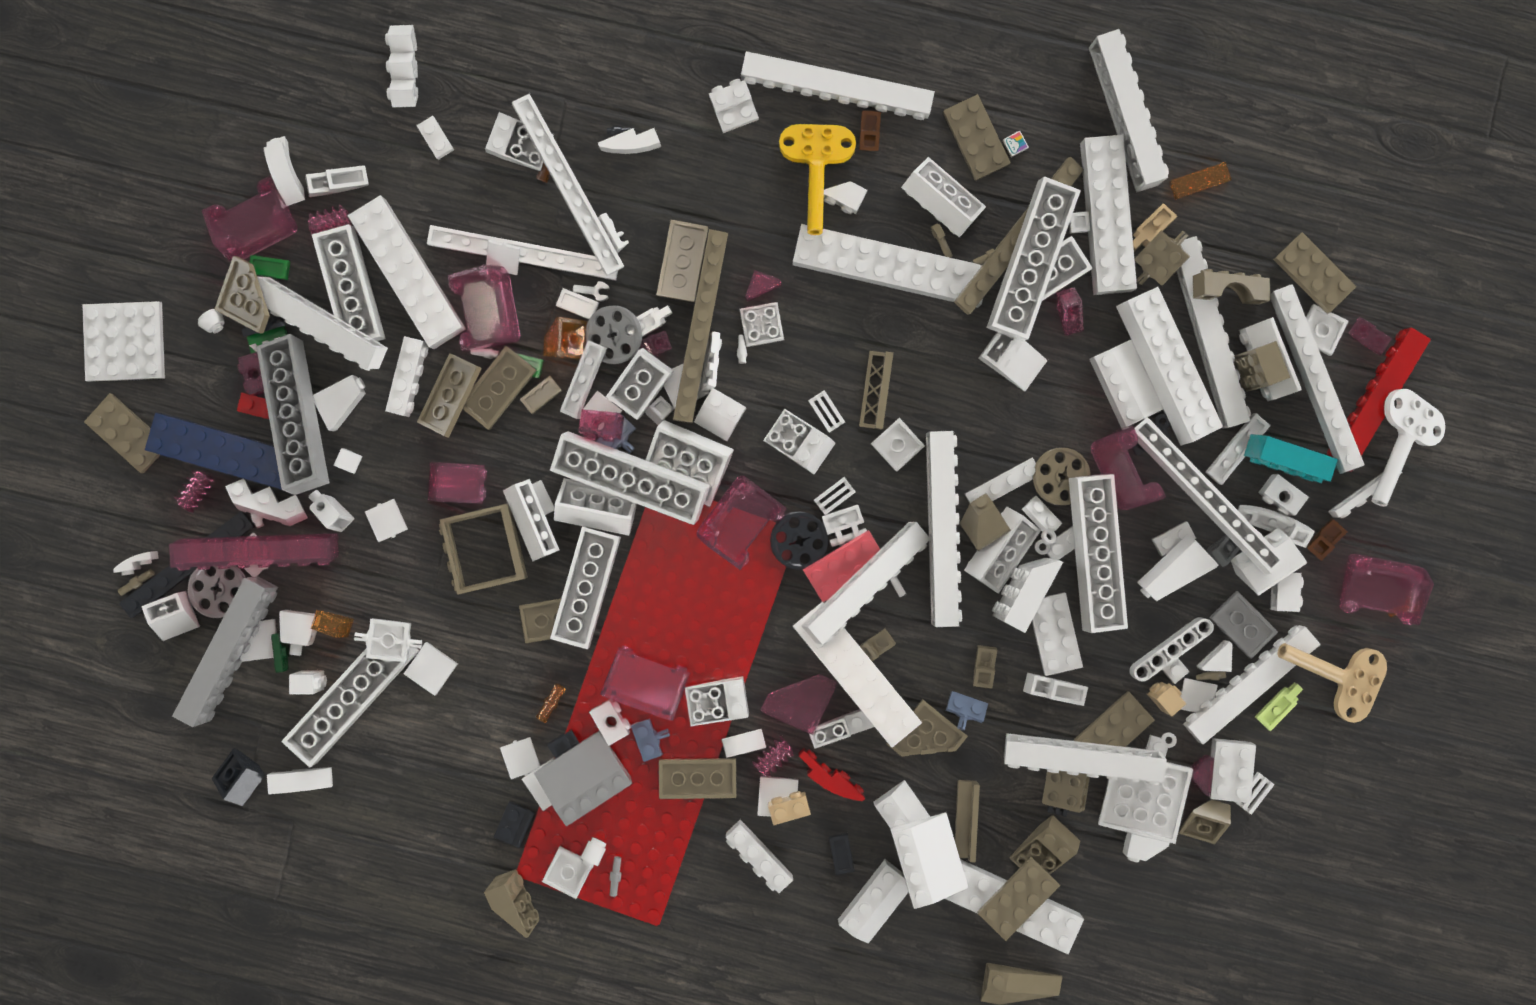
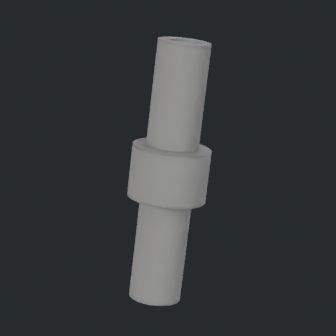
[609,856,622,897]

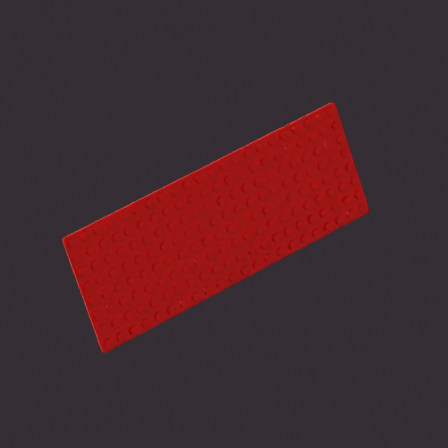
[517,500,795,926]

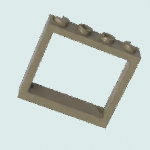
[439,504,528,595]

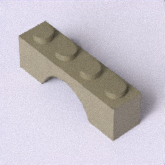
[1193,269,1270,305]

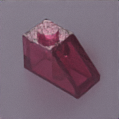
[1056,287,1084,335]

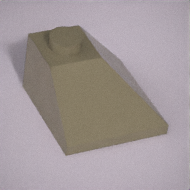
[960,493,1011,551]
[1178,800,1231,844]

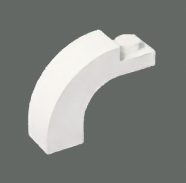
[264,136,305,206]

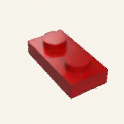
[237,392,269,419]

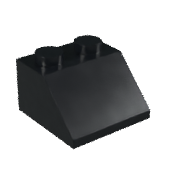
[211,748,265,806]

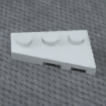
[700,332,722,392]

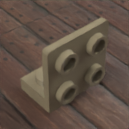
[1042,770,1090,813]

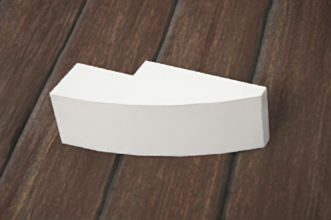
[598,128,661,154]
[305,166,369,197]
[1023,673,1088,706]
[267,767,333,794]

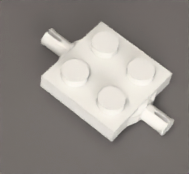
[354,618,422,662]

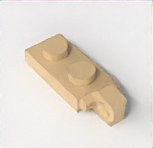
[1133,203,1177,252]

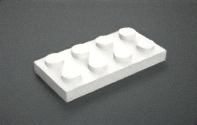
[1032,592,1083,676]

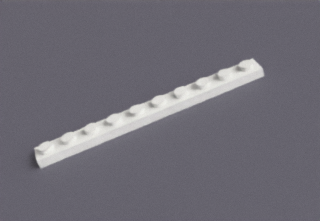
[512,94,624,276]
[427,225,618,280]

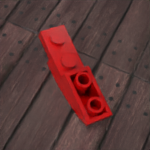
[798,748,865,801]

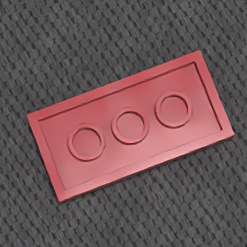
[803,530,880,602]

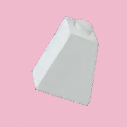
[313,375,366,431]

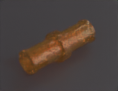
[536,684,566,723]

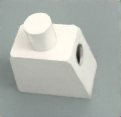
[309,490,355,532]
[280,610,322,656]

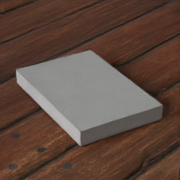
[1209,591,1278,659]

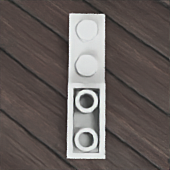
[808,709,875,749]

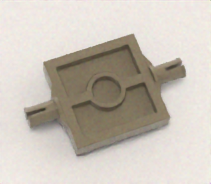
[1134,230,1190,285]

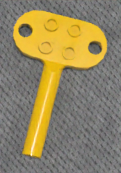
[779,124,856,235]

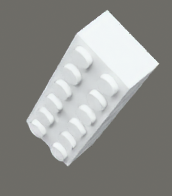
[312,224,386,341]
[550,527,621,649]

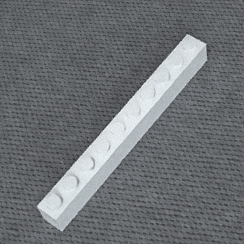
[741,51,935,120]
[1177,236,1251,428]
[1270,284,1364,474]
[1129,417,1286,575]

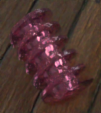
[308,204,352,234]
[173,470,215,513]
[752,735,794,778]

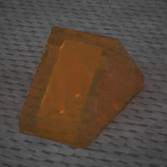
[311,610,354,638]

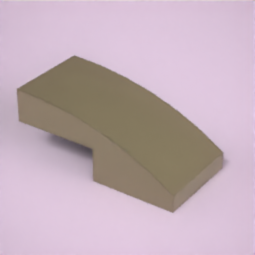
[860,628,896,661]
[973,645,997,688]

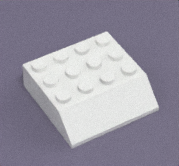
[992,558,1063,633]

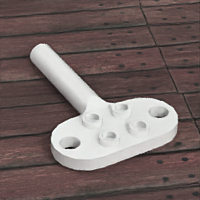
[1371,389,1445,506]

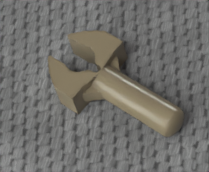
[931,223,953,258]

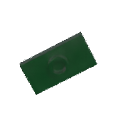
[271,633,289,673]

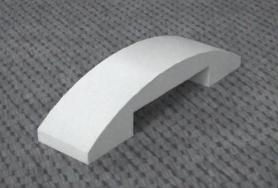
[1238,505,1314,548]

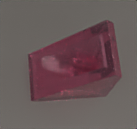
[745,270,782,302]
[1190,755,1214,796]

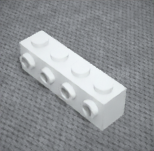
[385,336,428,417]
[503,479,559,561]
[726,820,793,893]

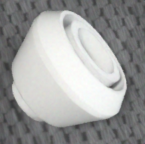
[198,309,225,334]

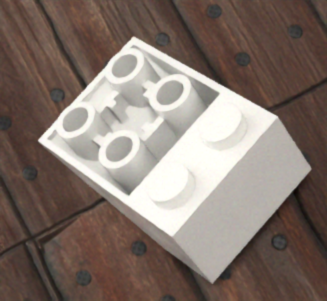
[485,112,554,171]
[978,332,1047,392]
[763,409,835,474]
[685,676,749,726]

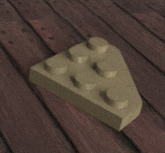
[214,256,270,333]
[886,699,968,757]

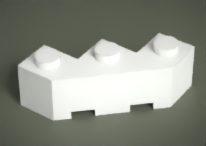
[385,25,418,107]
[225,479,308,526]

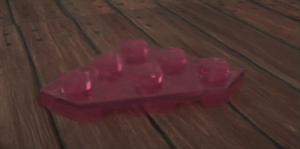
[761,674,837,735]

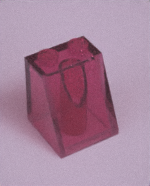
[428,462,487,504]

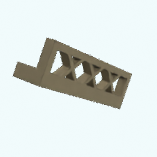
[859,351,894,430]
[954,780,980,862]

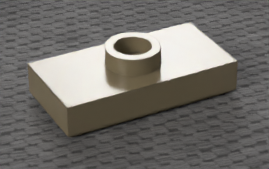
[520,376,562,415]

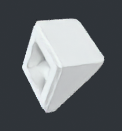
[645,396,674,425]
[334,448,363,474]

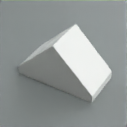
[1197,640,1232,672]

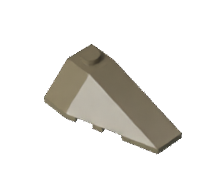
[980,963,1062,1005]

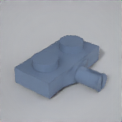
[596,415,636,454]
[945,691,988,730]
[631,718,670,762]

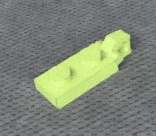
[1255,682,1303,731]

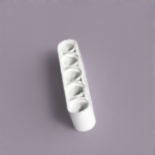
[1130,617,1214,681]

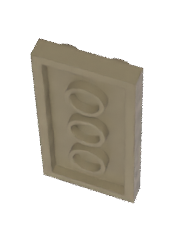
[943,94,1011,181]
[657,220,709,303]
[1273,232,1356,314]
[463,346,537,430]
[417,353,482,438]
[84,393,160,473]
[1073,691,1155,747]
[659,758,737,799]
[977,857,1060,941]

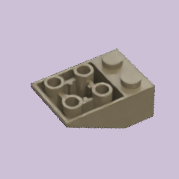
[1233,341,1290,392]
[1010,815,1080,874]
[484,869,539,938]

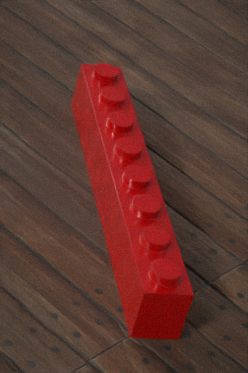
[1327,327,1431,472]

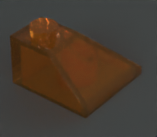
[543,317,588,359]

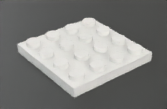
[82,302,165,382]
[1098,762,1193,844]

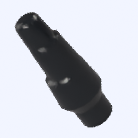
[607,126,636,136]

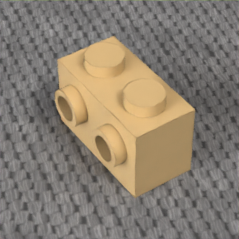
[1147,682,1186,716]
[768,791,811,825]

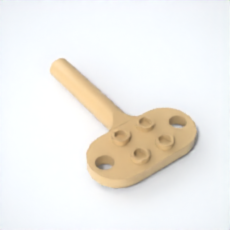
[1277,643,1387,723]

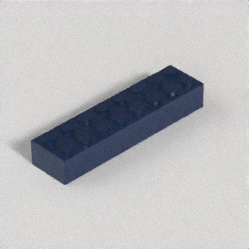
[145,413,303,494]

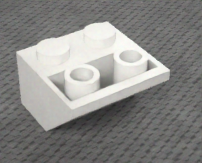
[141,591,200,641]

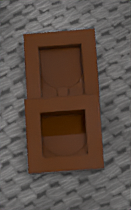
[859,111,881,151]
[1306,518,1347,561]

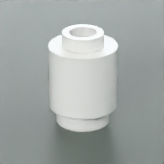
[581,837,606,868]

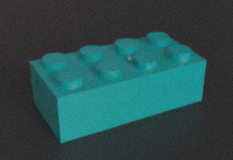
[1244,434,1338,483]

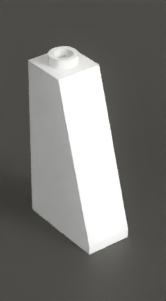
[1137,534,1218,601]

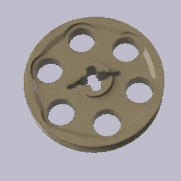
[1033,448,1091,505]

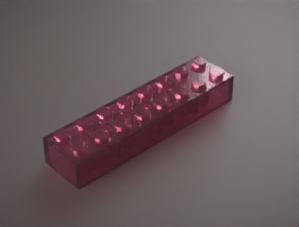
[169,533,339,571]

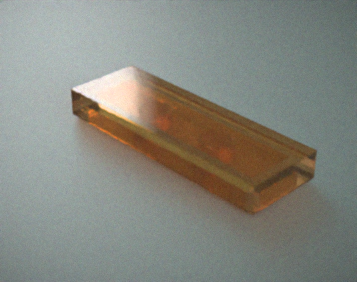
[1169,162,1232,200]

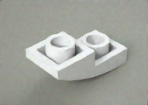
[113,551,159,575]
[722,729,766,758]

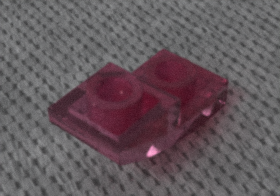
[1348,317,1392,356]
[629,331,672,357]

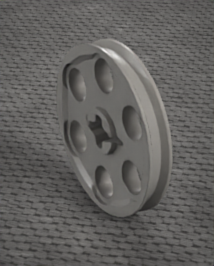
[586,306,642,364]
[188,560,246,618]

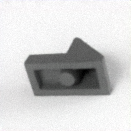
[1207,535,1240,567]

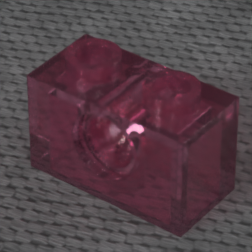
[237,352,265,396]
[578,409,624,442]

